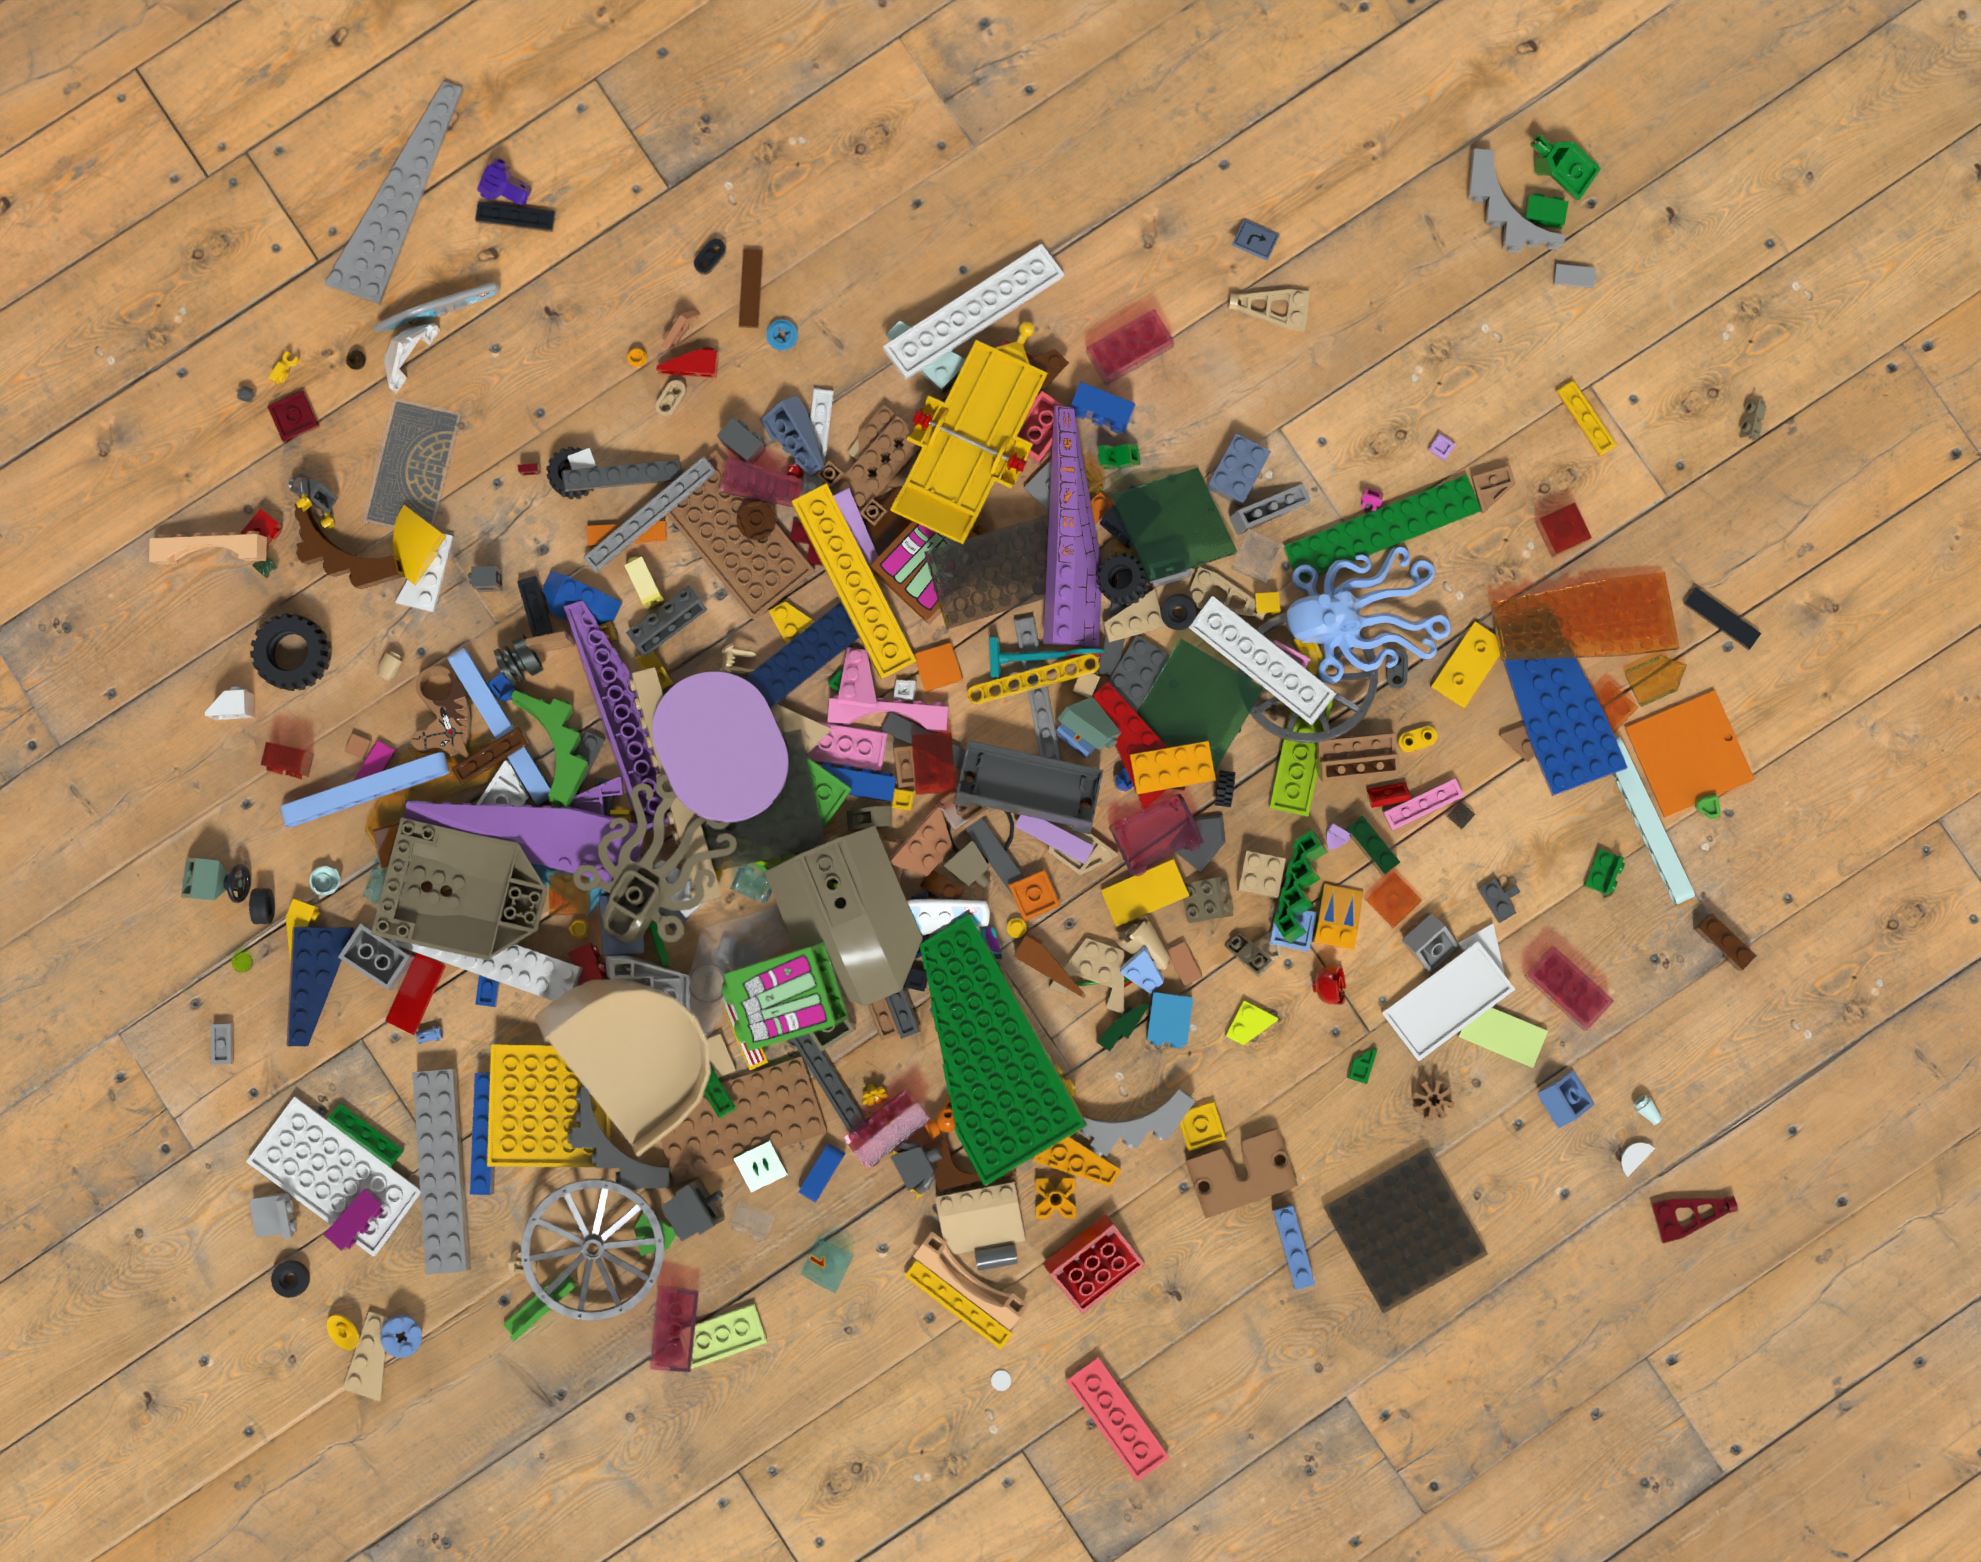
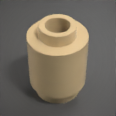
[376,651,404,681]

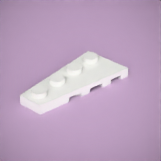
[395,534,454,613]

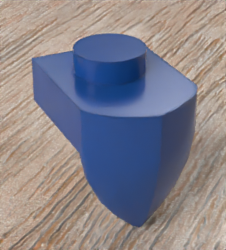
[487,672,517,702]
[1114,768,1133,792]

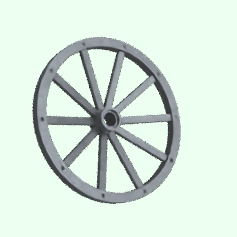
[1238,612,1378,743]
[521,1179,664,1320]

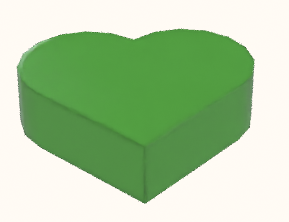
[1695,794,1720,819]

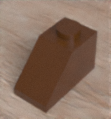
[920,870,964,900]

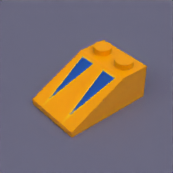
[1312,884,1363,950]

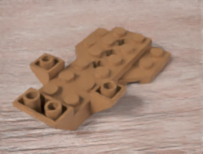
[816,405,922,526]

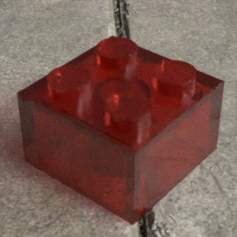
[1535,502,1592,558]
[261,742,314,779]

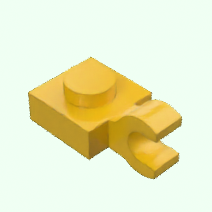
[268,351,300,386]

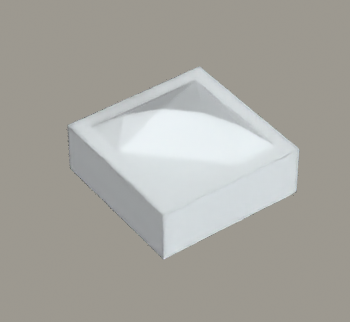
[894,679,917,701]

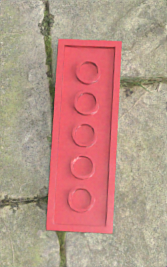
[1065,1357,1170,1481]

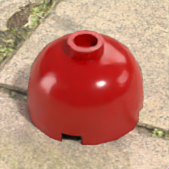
[1312,965,1346,1005]

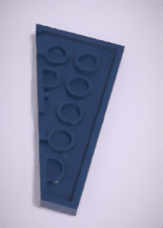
[286,926,354,1046]

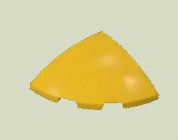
[392,505,447,586]

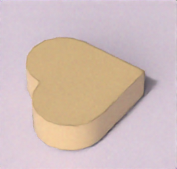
[1257,938,1282,961]

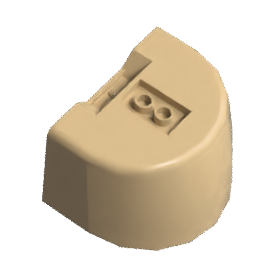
[535,979,710,1156]

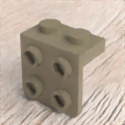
[1183,877,1233,923]

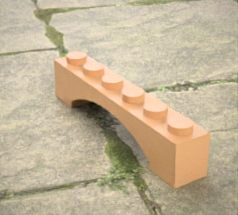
[149,531,267,565]
[913,1232,1028,1330]

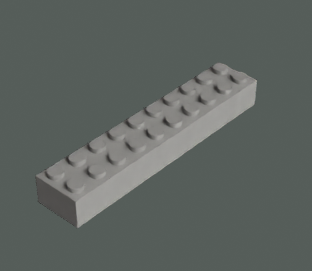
[413,1069,470,1274]

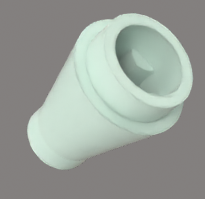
[1633,1095,1663,1125]

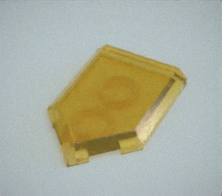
[1624,655,1687,707]

